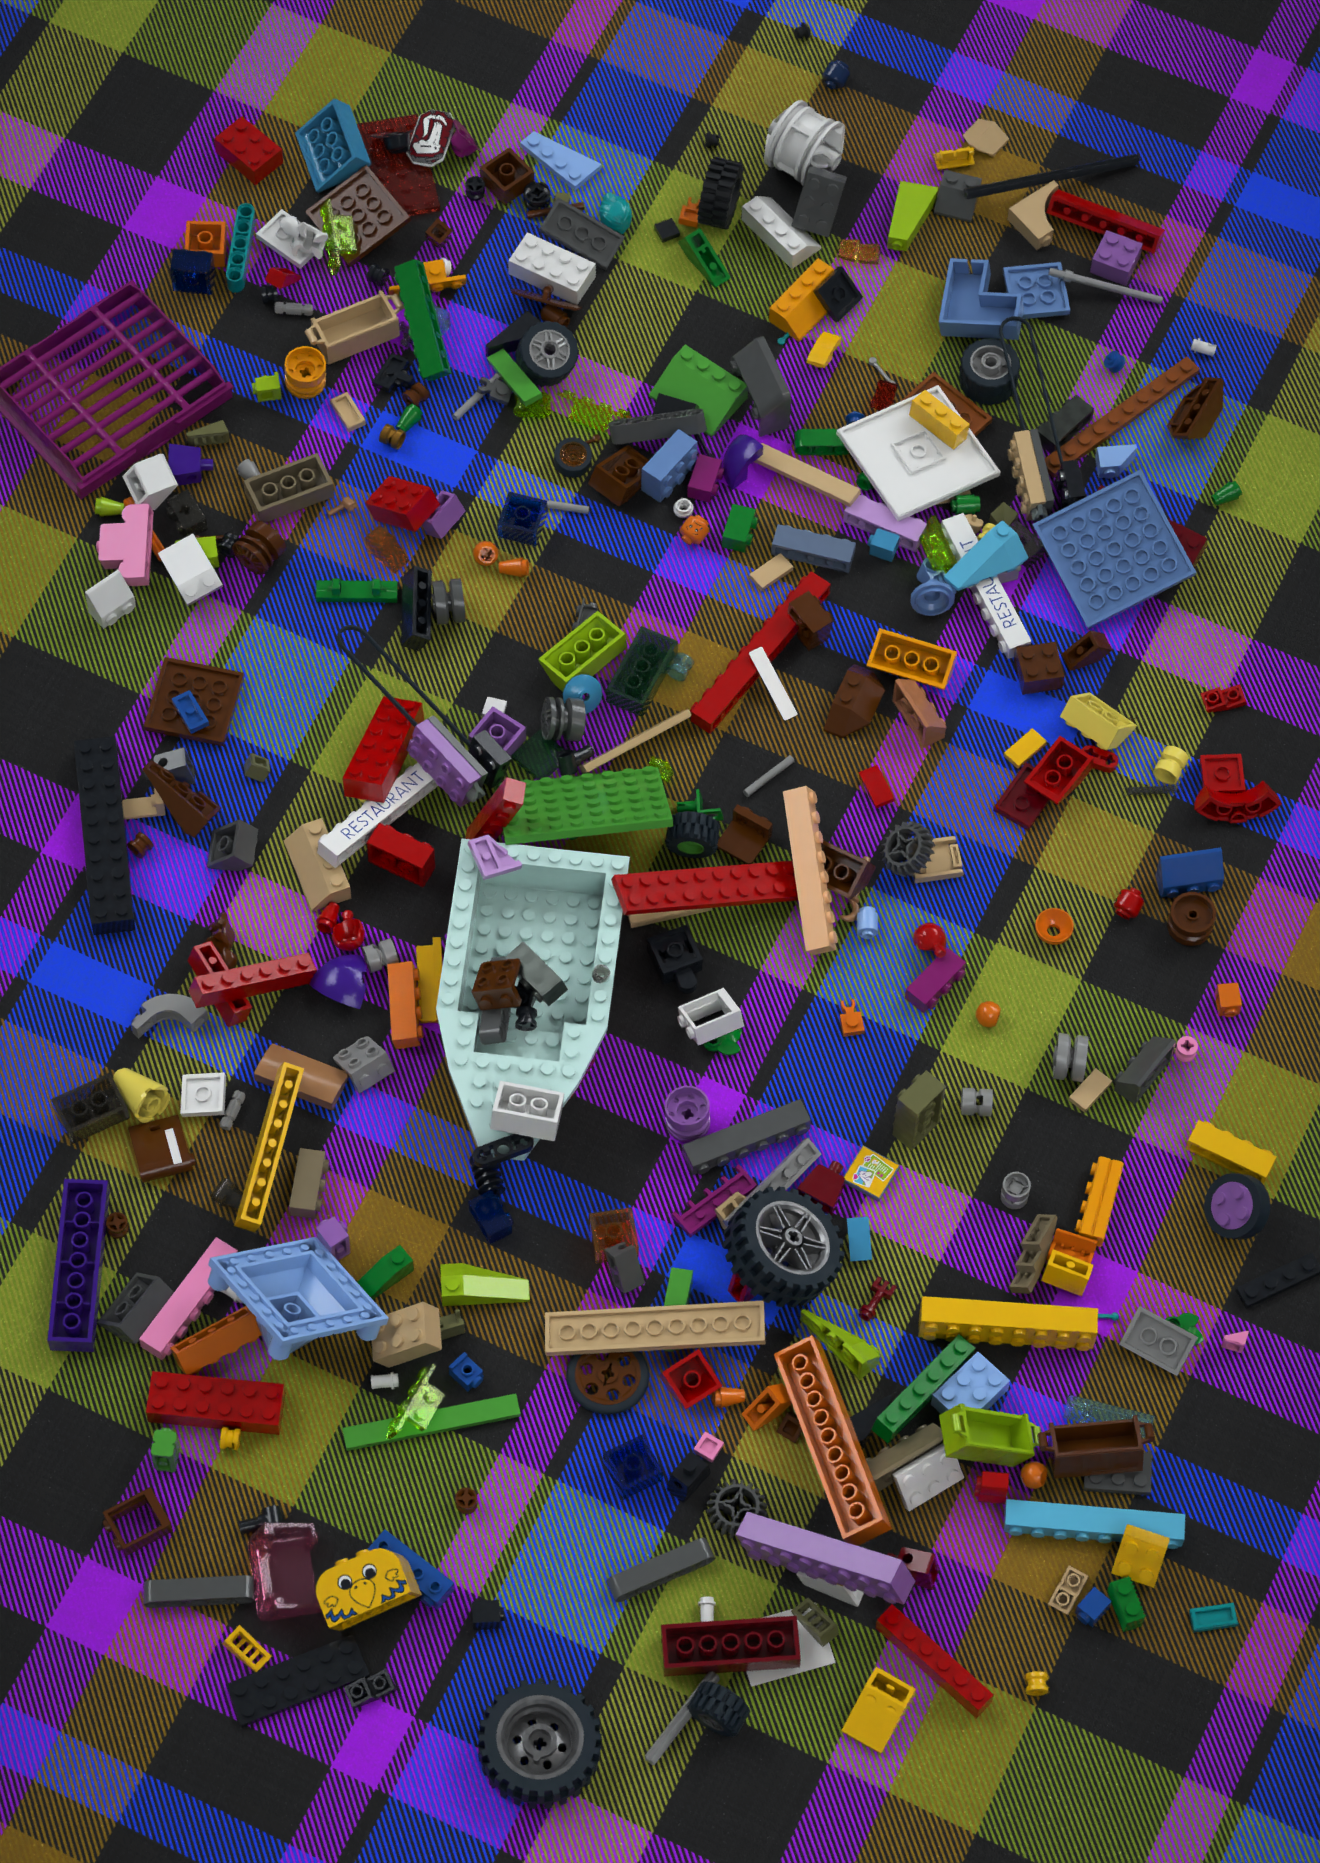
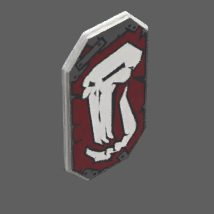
[406,109,455,167]

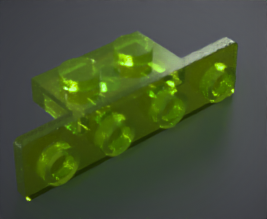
[320,199,357,276]
[557,389,632,433]
[919,515,957,574]
[386,1363,445,1440]

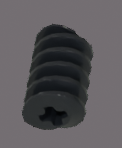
[469,1155,506,1197]

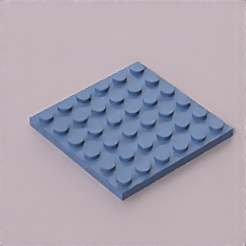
[1033,469,1197,629]

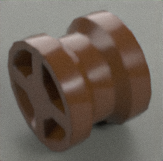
[127,832,154,859]
[106,1212,129,1239]
[455,1487,478,1515]

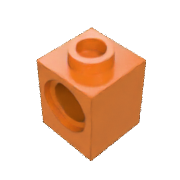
[1215,983,1242,1017]

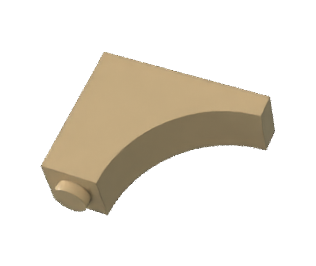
[1007,180,1059,250]

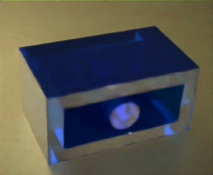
[468,1190,514,1245]

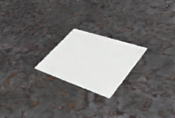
[746,1602,836,1687]

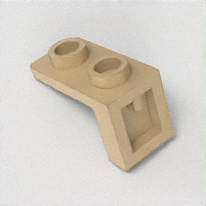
[123,788,166,819]

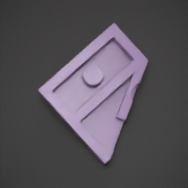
[468,835,522,880]

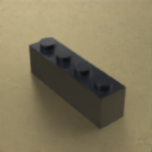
[401,566,432,651]

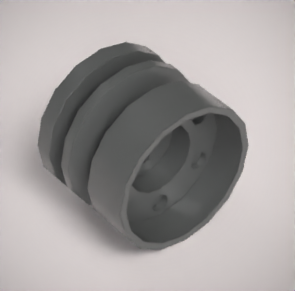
[541,697,586,742]

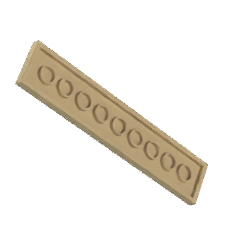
[545,1300,766,1356]

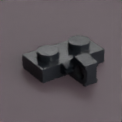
[372,353,415,393]

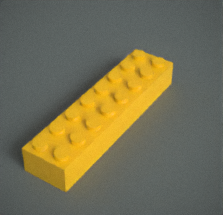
[918,1296,1098,1351]

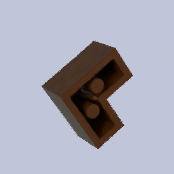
[787,591,833,651]

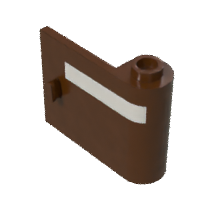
[128,1115,196,1183]

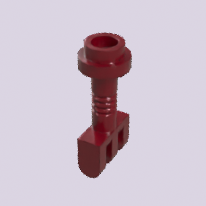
[859,1276,897,1322]

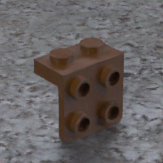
[717,804,773,864]
[472,958,522,1011]

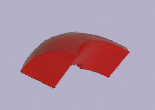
[1194,781,1282,823]

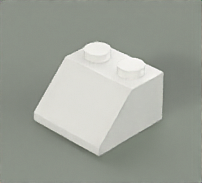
[85,570,136,629]

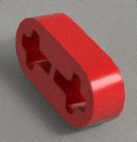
[1082,745,1118,773]

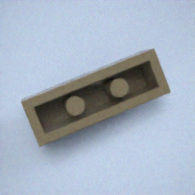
[289,1148,330,1219]

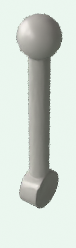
[869,357,896,388]

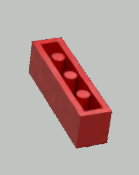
[187,941,252,1027]

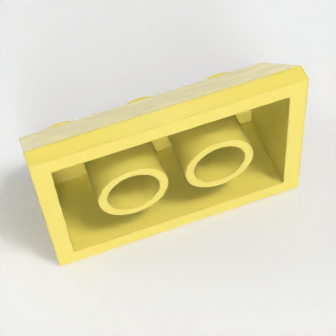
[1060,692,1137,750]

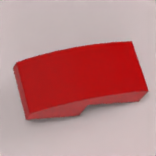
[1200,684,1247,712]
[858,765,895,809]

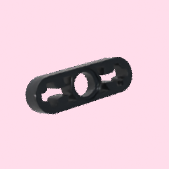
[473,1134,534,1168]

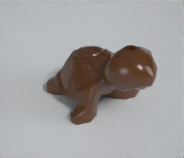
[204,912,238,969]

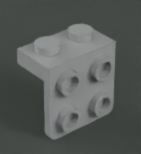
[333,1036,395,1094]

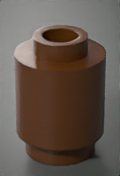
[540,305,570,327]

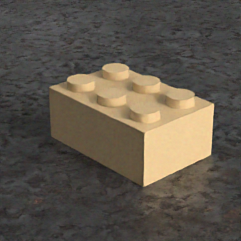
[372,1302,442,1368]

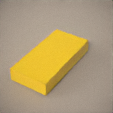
[1003,728,1047,769]

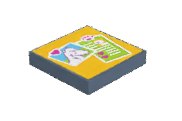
[843,1145,900,1202]

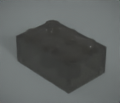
[51,1073,130,1145]

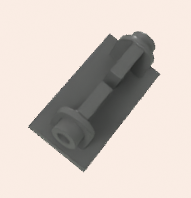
[572,598,598,631]

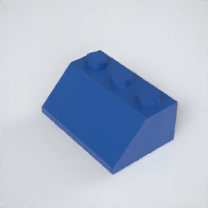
[1155,847,1224,898]

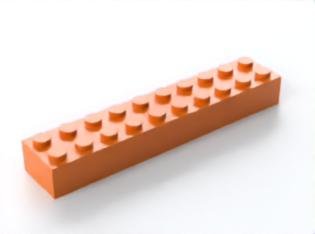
[774,1335,892,1546]

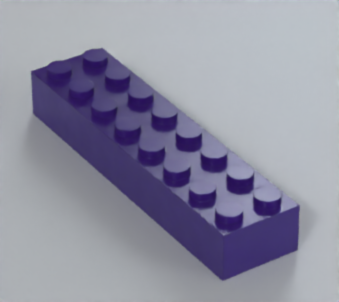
[47,1179,110,1352]

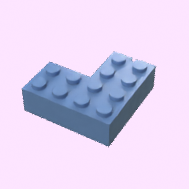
[939,258,1024,340]

